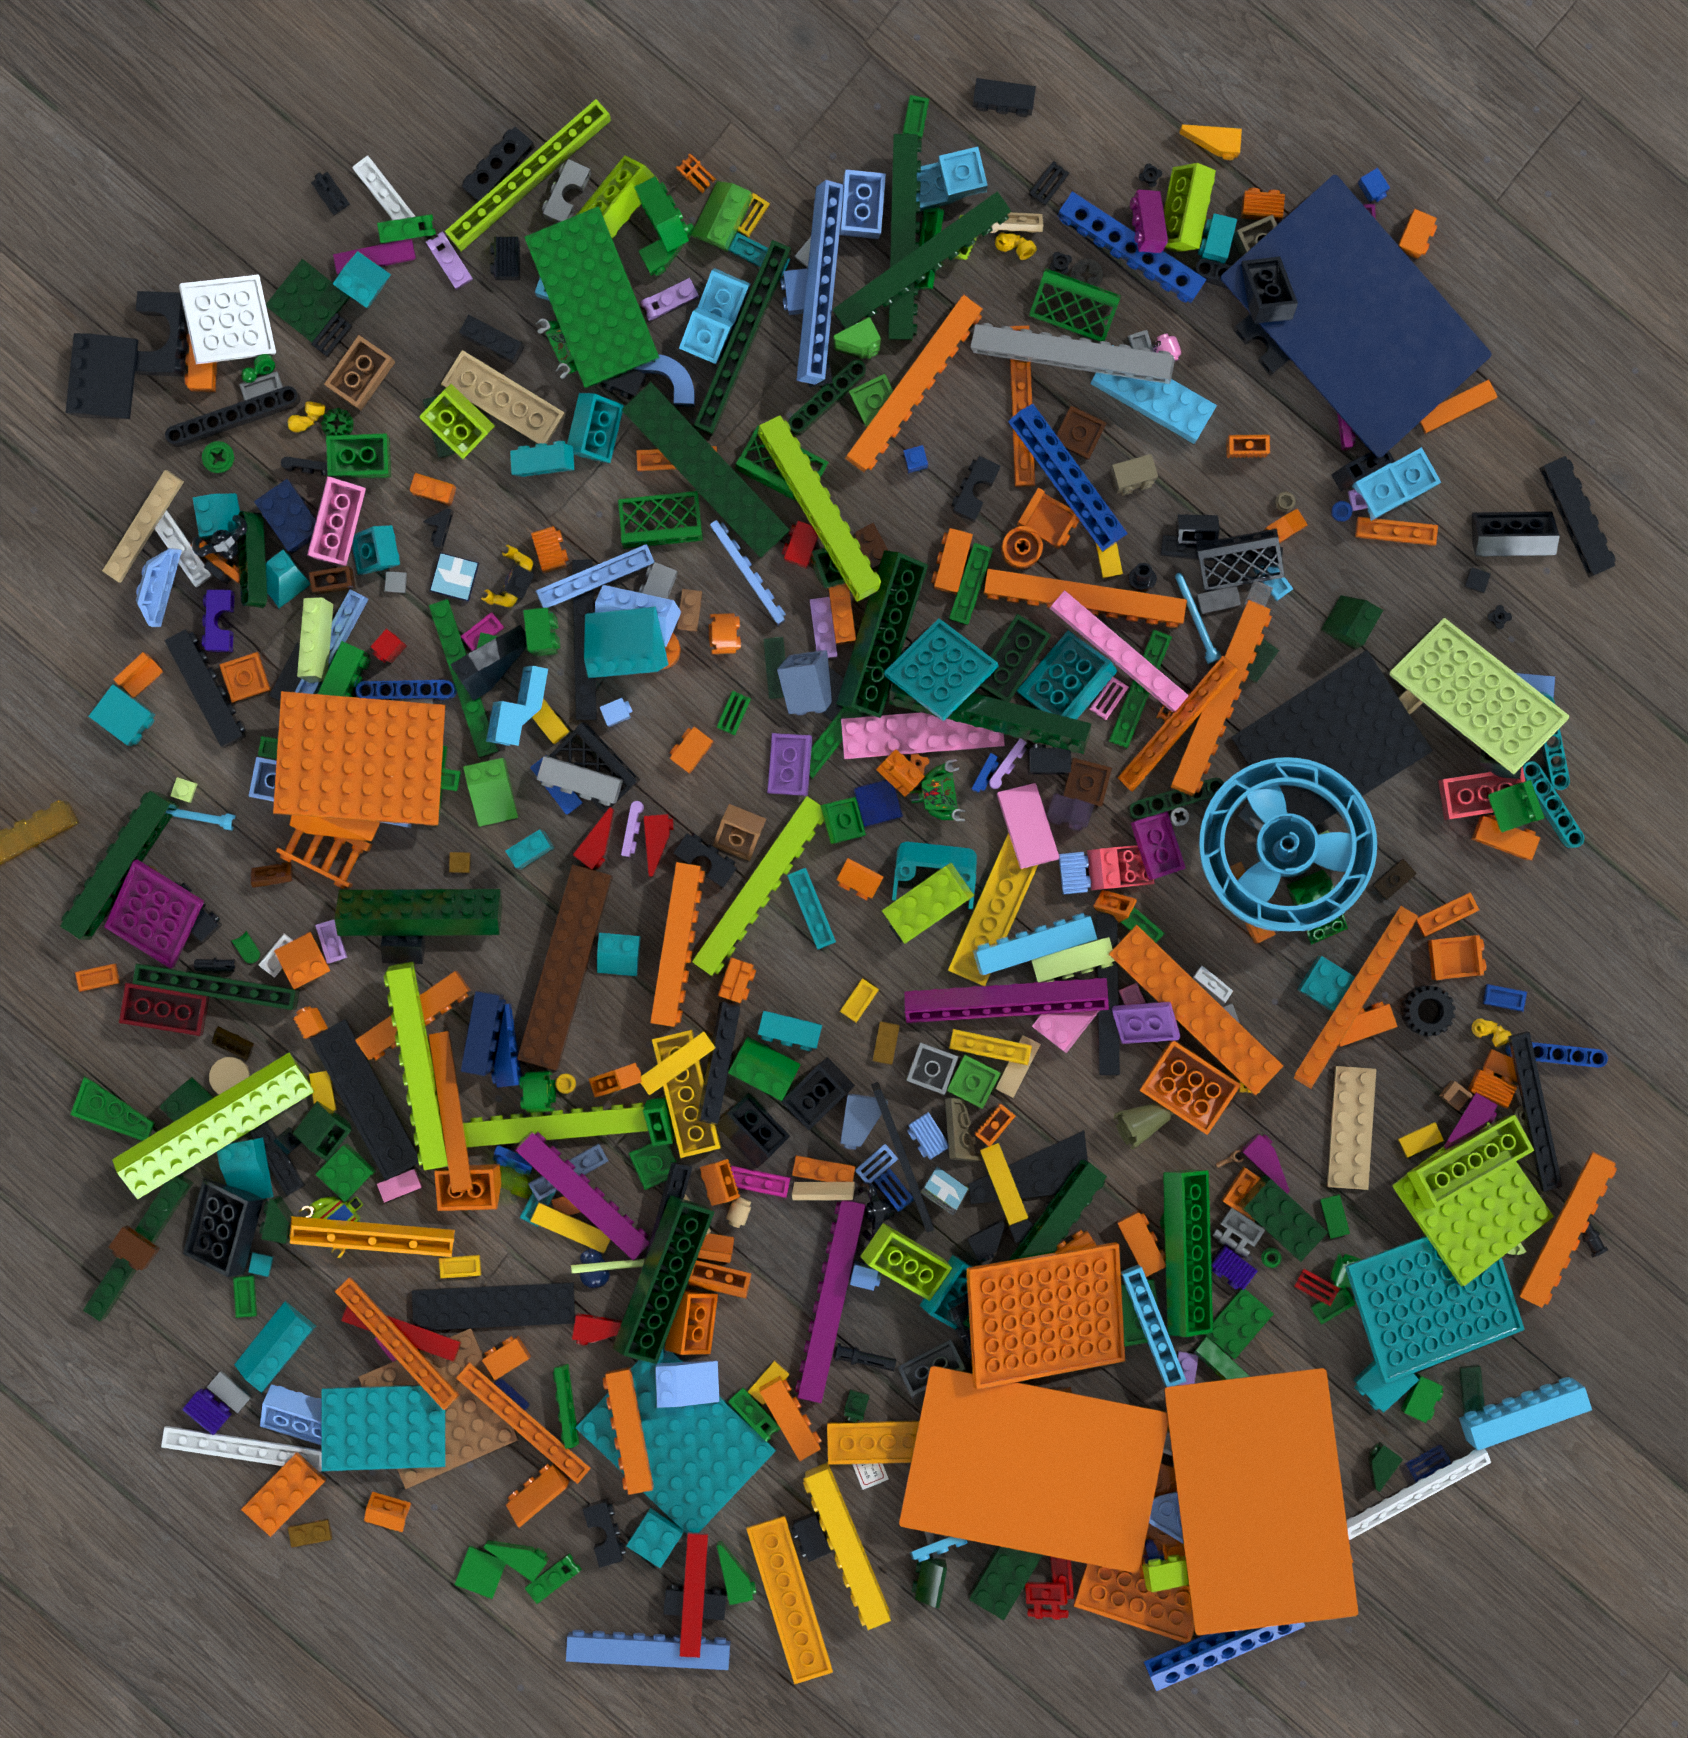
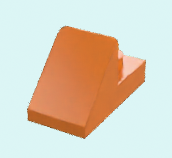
[1093,890,1137,922]

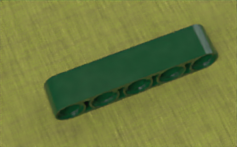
[789,360,866,435]
[237,511,267,608]
[1128,778,1224,820]

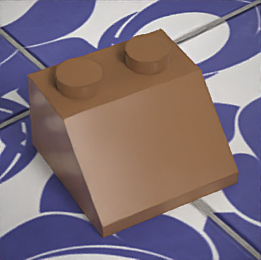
[713,804,766,861]

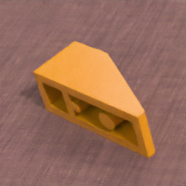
[1179,124,1242,160]

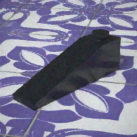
[450,625,527,701]

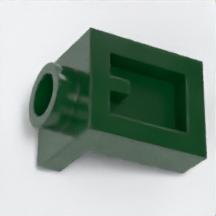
[843,1389,870,1422]

